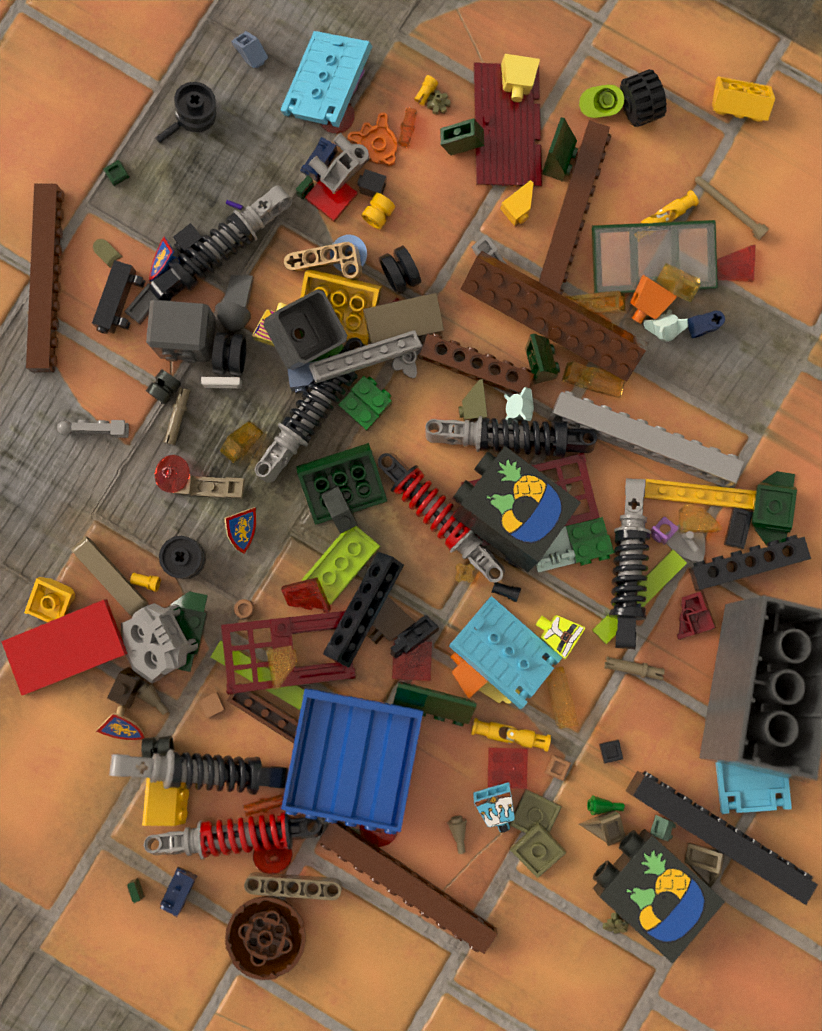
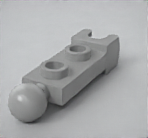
[57,420,129,438]

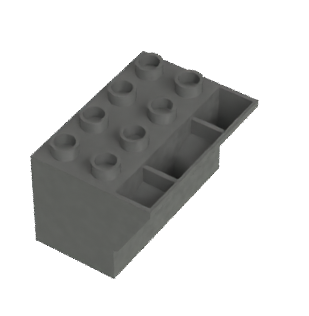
[699,595,822,783]

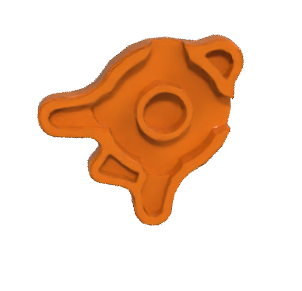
[348,112,397,166]

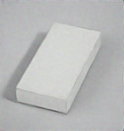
[201,377,242,389]

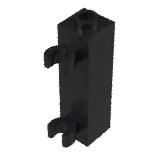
[92,260,146,334]

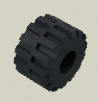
[620,69,667,127]

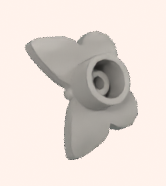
[392,343,423,379]

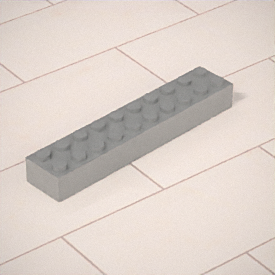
[549,391,744,488]

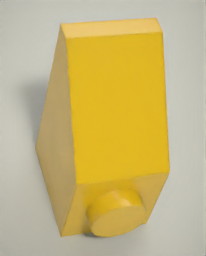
[500,180,533,226]

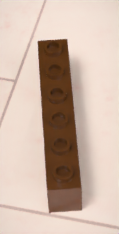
[419,333,534,394]

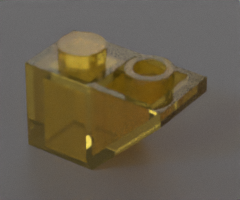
[656,263,700,302]

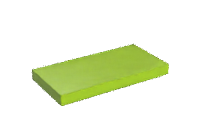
[302,526,381,605]

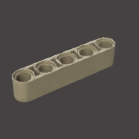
[71,536,149,617]
[244,872,342,900]

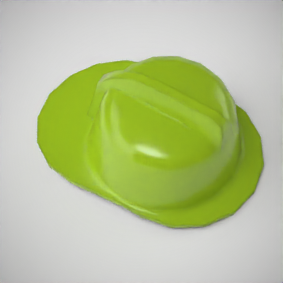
[579,84,624,118]

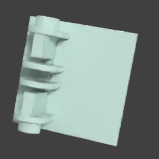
[536,526,575,572]

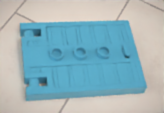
[280,31,372,127]
[449,596,562,709]
[715,762,792,814]

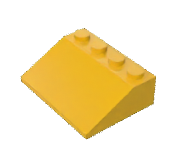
[300,269,382,345]

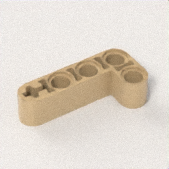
[284,242,362,280]

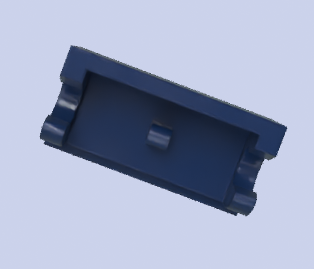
[300,137,337,182]
[160,867,197,917]

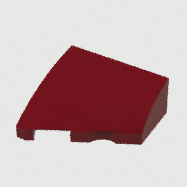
[677,591,716,640]

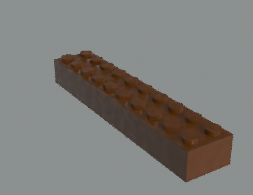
[460,251,648,382]

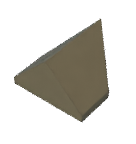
[579,811,625,846]
[685,843,725,888]

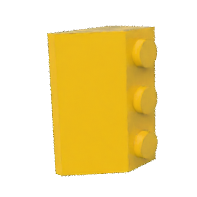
[712,76,775,122]
[142,778,189,826]

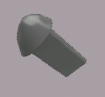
[215,275,254,332]

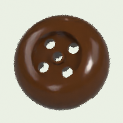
[225,896,306,980]

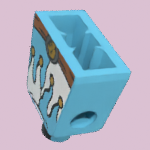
[473,782,515,833]

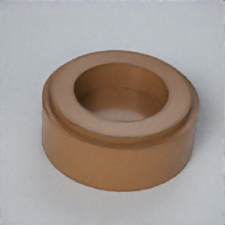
[234,599,254,619]

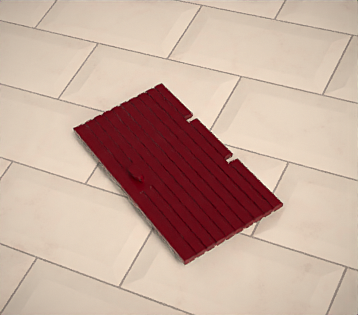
[474,62,542,187]

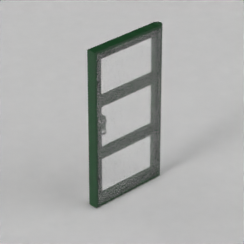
[591,220,718,295]

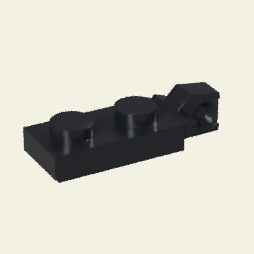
[390,615,439,659]

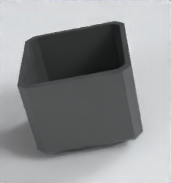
[263,289,347,370]
[146,300,216,363]

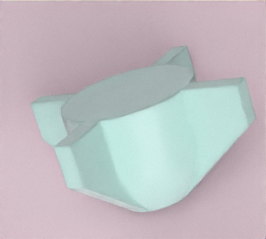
[643,309,688,342]
[504,387,534,425]

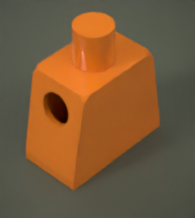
[630,275,677,324]
[450,652,488,698]

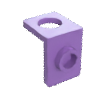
[651,517,678,545]

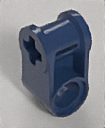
[688,310,725,339]

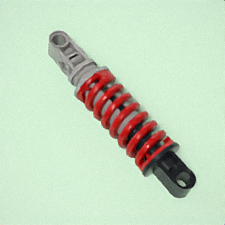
[378,453,505,582]
[144,811,323,859]

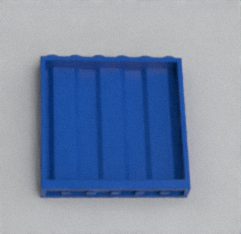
[281,688,423,834]

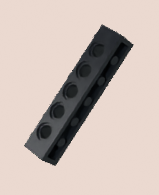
[689,535,811,591]
[323,552,404,668]

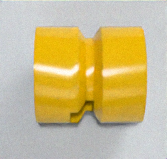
[361,193,395,230]

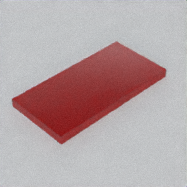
[1,599,128,696]

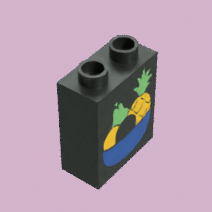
[452,446,581,572]
[593,829,725,964]

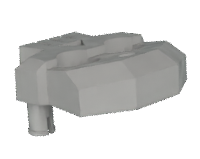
[121,603,198,683]

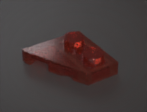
[717,245,756,282]
[281,577,331,613]

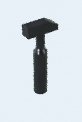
[155,122,180,144]

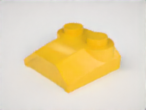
[24,577,75,622]

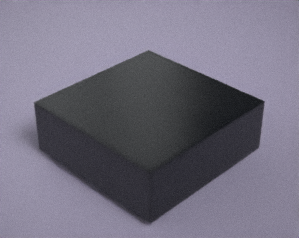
[599,739,623,764]

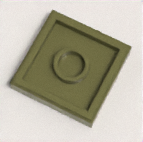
[509,789,562,833]
[510,822,566,878]

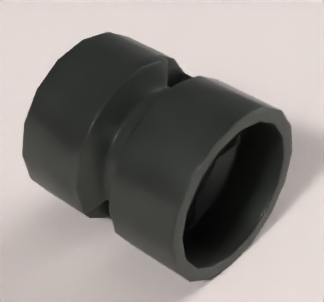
[145,369,181,405]
[141,736,174,758]

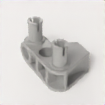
[309,133,370,194]

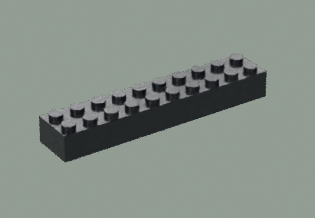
[625,771,818,905]

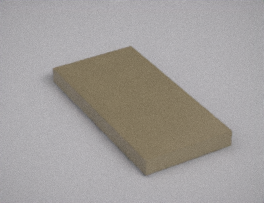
[363,293,444,344]

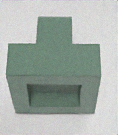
[650,815,676,841]

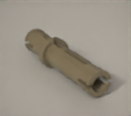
[163,387,191,446]
[604,656,665,681]

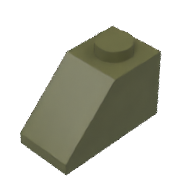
[458,379,487,422]

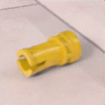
[414,75,439,106]
[130,573,161,592]

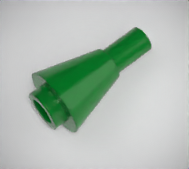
[587,795,624,815]

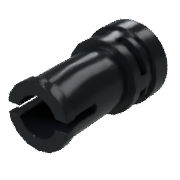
[491,582,521,602]

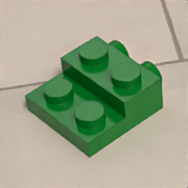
[339,376,392,431]
[566,517,614,566]

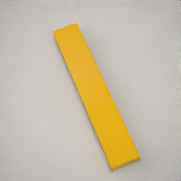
[644,479,756,510]

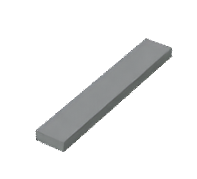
[309,330,422,383]

